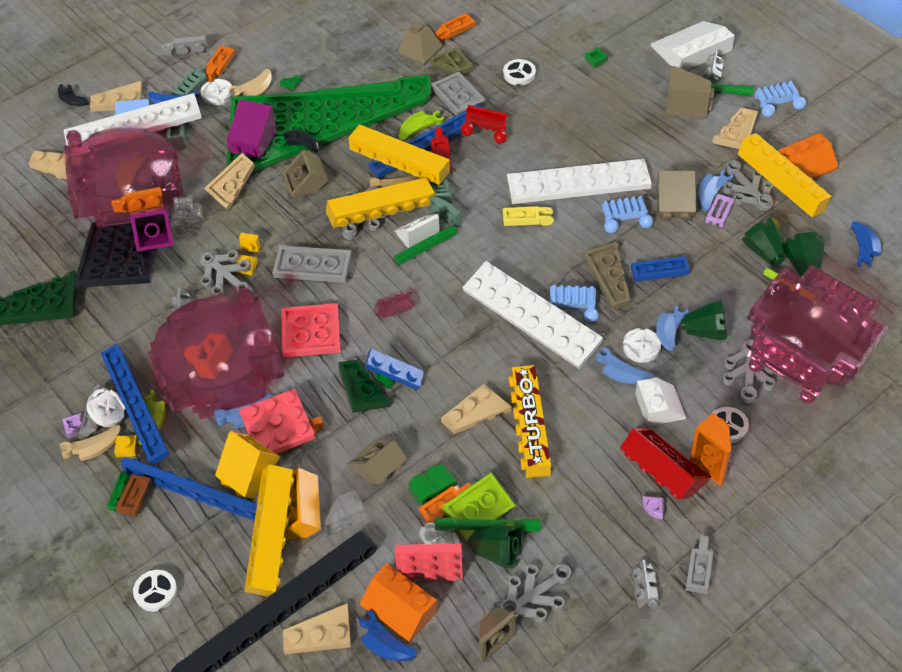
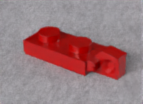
[431,127,452,173]

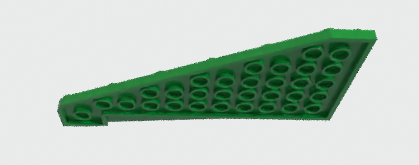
[226,76,431,172]

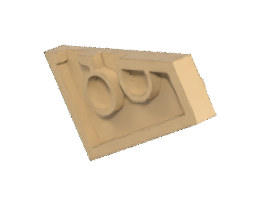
[90,81,143,112]
[712,108,758,149]
[283,603,351,654]

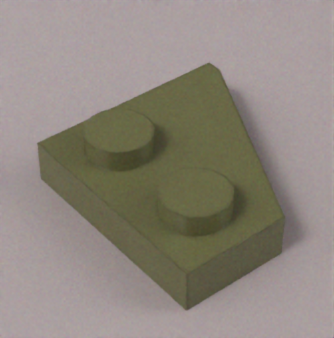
[430,47,473,75]

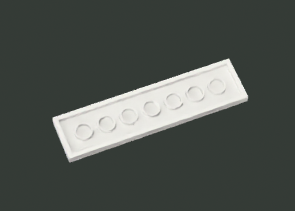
[64,93,202,155]
[507,159,652,204]
[463,261,604,369]

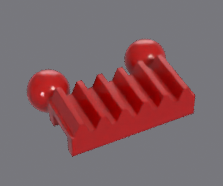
[461,105,508,144]

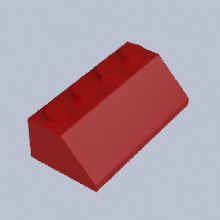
[620,428,711,499]

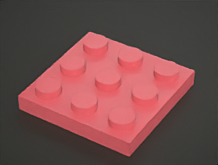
[281,303,341,358]
[239,389,316,454]
[395,543,463,582]

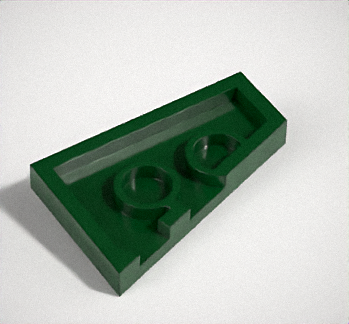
[338,359,391,413]

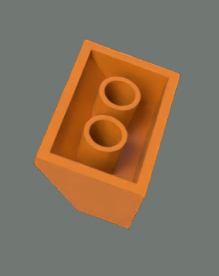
[777,132,838,180]
[690,413,731,487]
[360,563,438,643]

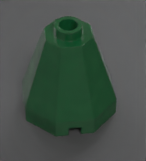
[742,218,787,265]
[785,232,825,280]
[681,300,727,340]
[469,522,523,569]

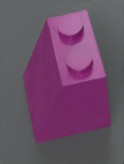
[227,99,276,159]
[130,205,174,252]

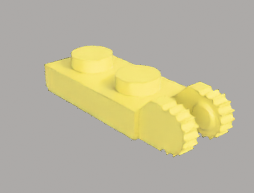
[503,206,554,226]

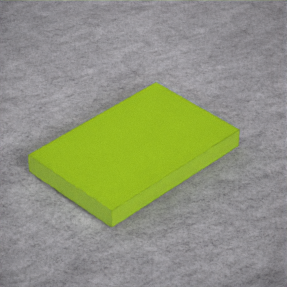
[441,472,516,542]

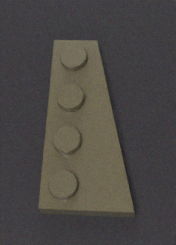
[583,242,630,310]

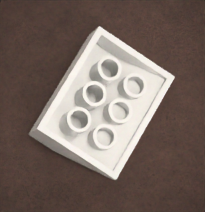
[651,21,735,71]

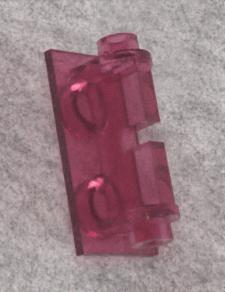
[375,291,415,318]

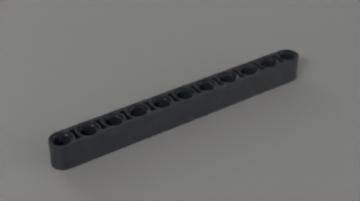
[171,531,377,672]

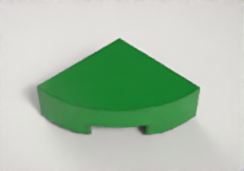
[280,75,303,91]
[375,373,394,389]

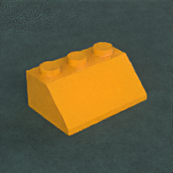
[284,468,321,540]

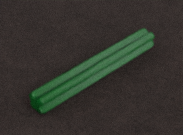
[394,225,457,265]

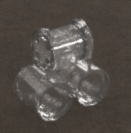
[169,195,204,229]

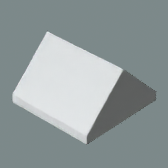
[395,214,440,248]

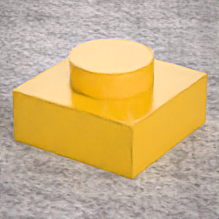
[239,232,261,253]
[235,255,258,276]
[114,435,138,457]

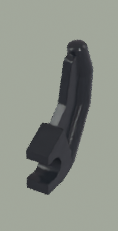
[58,84,89,107]
[283,130,319,153]

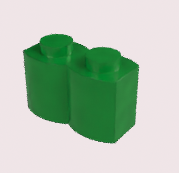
[408,464,457,506]

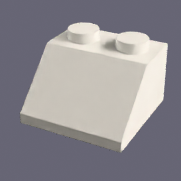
[635,377,686,427]

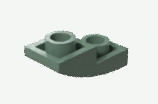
[429,196,461,228]

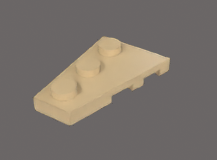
[28,151,84,184]
[204,153,255,212]
[441,384,512,434]

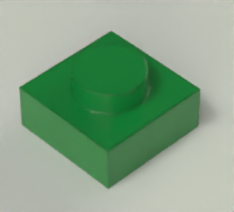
[585,47,608,68]

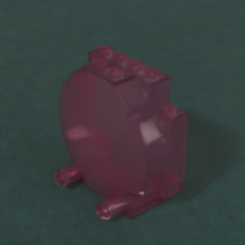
[64,126,184,228]
[747,265,889,403]
[148,288,285,420]

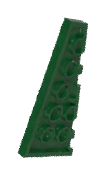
[0,271,76,325]

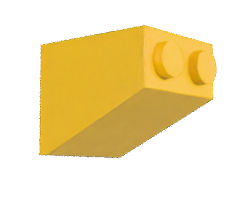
[215,431,280,499]

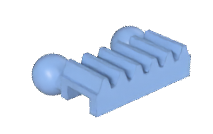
[754,80,806,117]
[601,196,654,233]
[550,285,599,323]

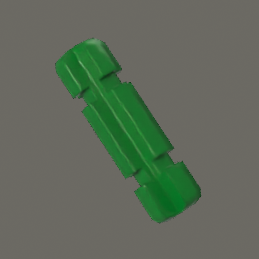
[106,473,130,511]

